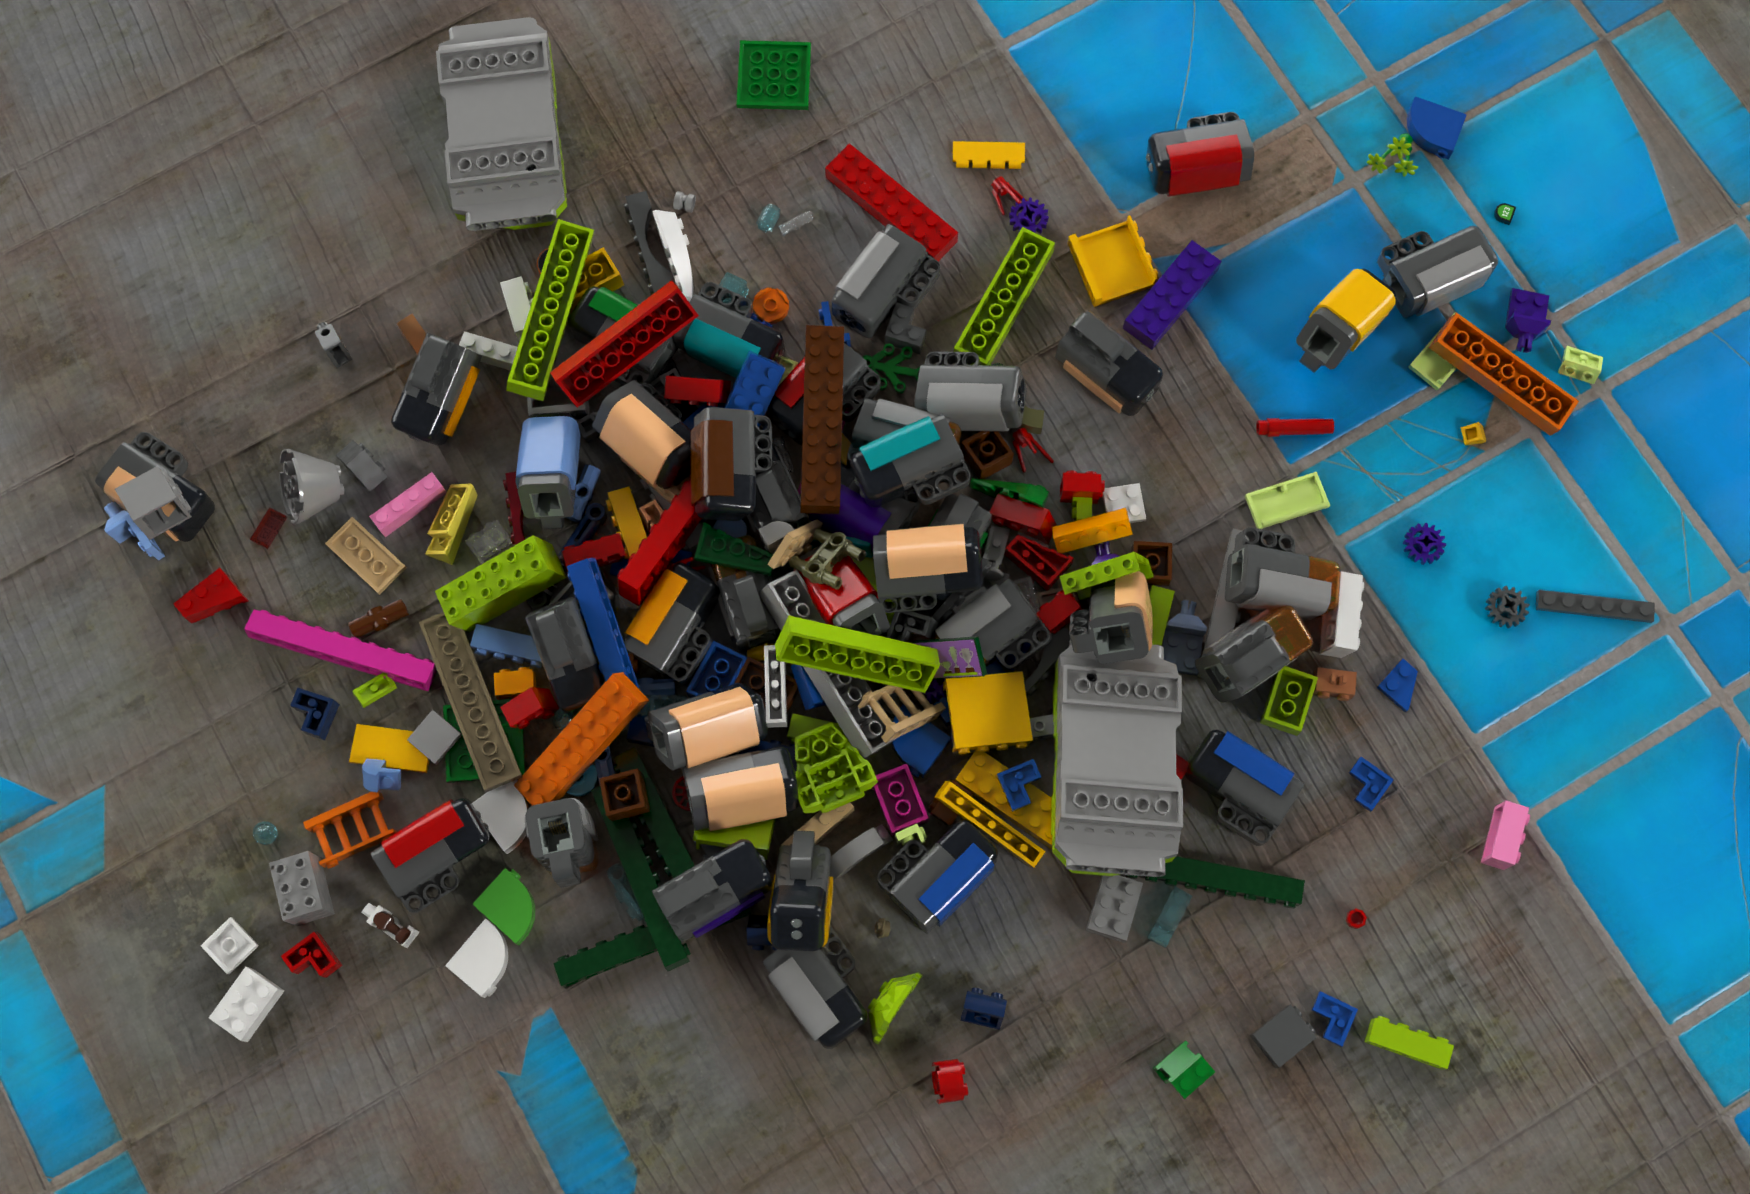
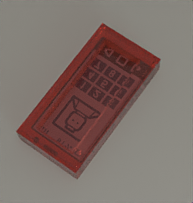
[250,507,287,549]

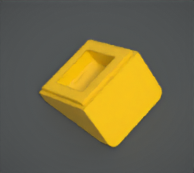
[1461,422,1486,446]

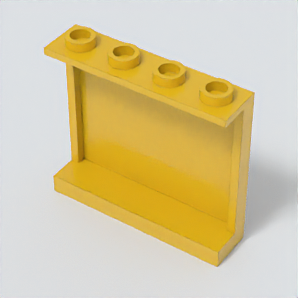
[1067,215,1159,307]
[943,671,1033,754]

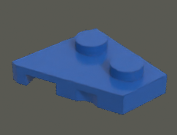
[1377,659,1418,712]

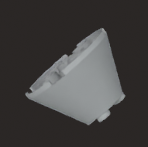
[279,449,344,525]

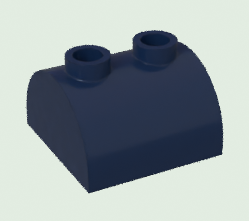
[747,915,778,951]
[960,988,1007,1030]

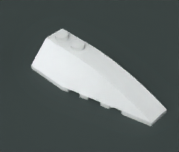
[652,210,694,302]

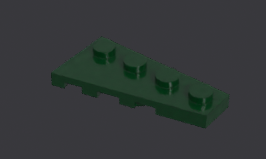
[695,522,773,576]

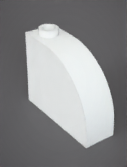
[472,780,529,854]
[445,918,508,998]

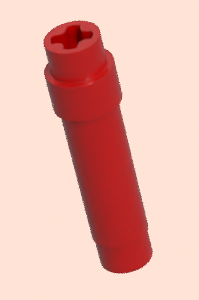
[1256,418,1334,437]

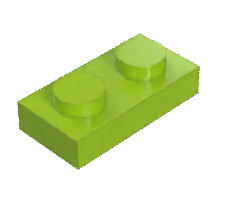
[352,672,397,708]

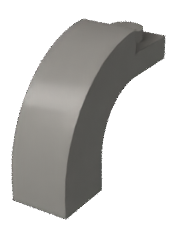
[831,824,893,879]

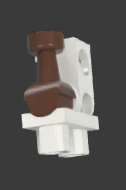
[361,903,419,948]

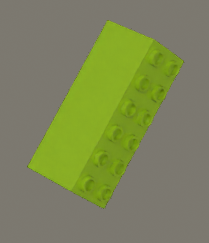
[435,535,567,632]

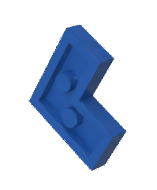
[1349,757,1394,812]
[997,759,1041,812]
[1311,991,1358,1047]

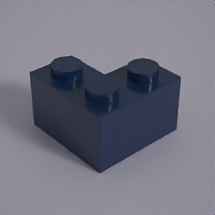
[290,688,340,740]

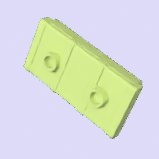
[1408,313,1456,390]
[1245,472,1330,529]

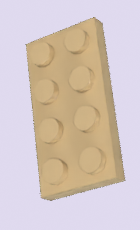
[325,517,407,595]
[768,519,823,569]

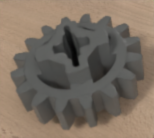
[1485,586,1529,628]

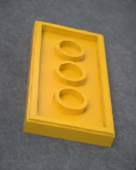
[349,724,430,773]

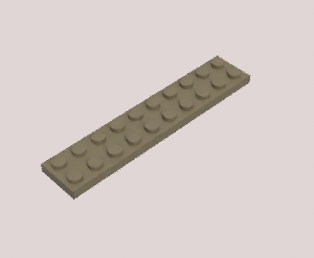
[419,612,522,793]

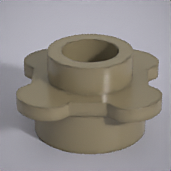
[875,918,890,939]

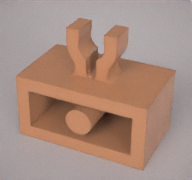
[1313,667,1357,701]

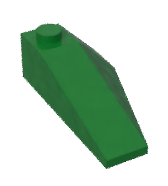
[970,478,1049,508]

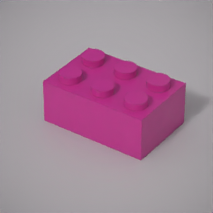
[873,764,929,836]

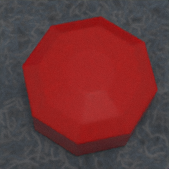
[1346,908,1367,929]

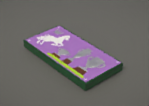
[912,636,987,679]

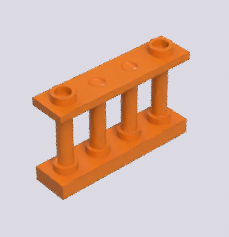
[303,790,397,869]

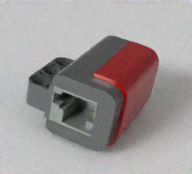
[793,543,890,636]

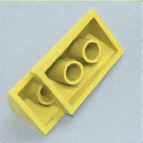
[425,483,478,565]

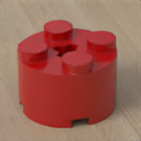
[932,1059,968,1104]

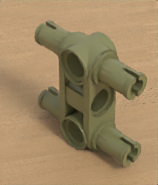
[789,528,866,590]

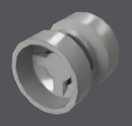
[673,191,696,213]

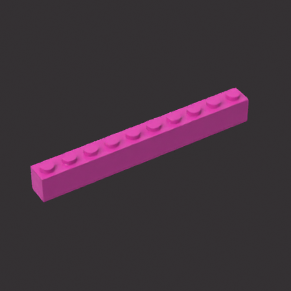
[244,609,437,691]

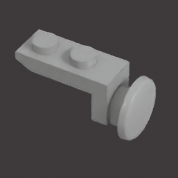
[983,525,1010,581]

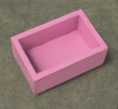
[1481,801,1530,870]

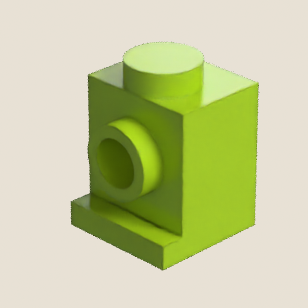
[1072,497,1092,521]

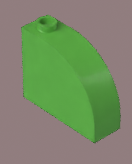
[473,868,536,945]

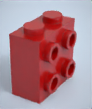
[1060,470,1105,504]

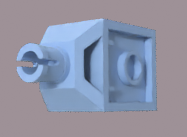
[104,501,165,560]

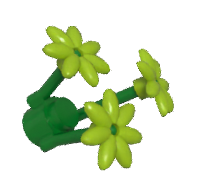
[1367,133,1418,177]

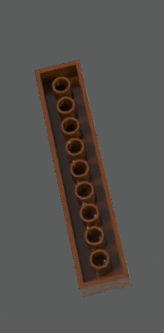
[800,325,844,514]

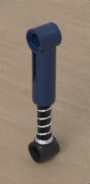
[528,503,607,610]

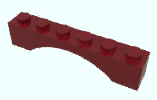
[503,471,525,545]

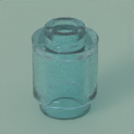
[756,204,780,232]

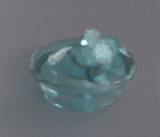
[552,709,573,730]
[253,822,278,845]

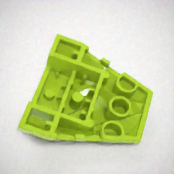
[795,722,878,813]
[868,973,922,1045]

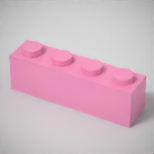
[369,472,447,537]

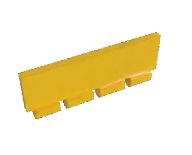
[953,141,1025,169]

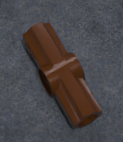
[348,599,409,638]

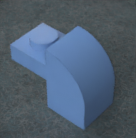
[362,758,401,792]

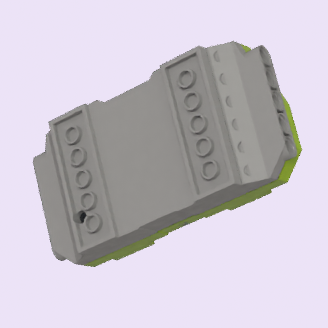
[436,17,567,231]
[1051,640,1183,877]

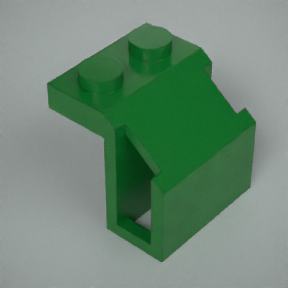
[1153,1041,1215,1099]

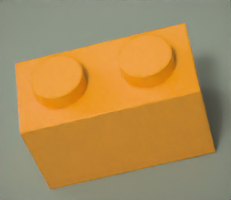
[494,667,536,700]

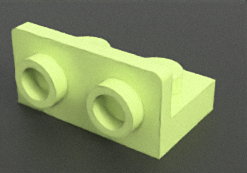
[1558,346,1603,384]
[894,824,927,846]

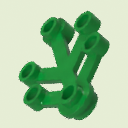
[862,344,920,394]

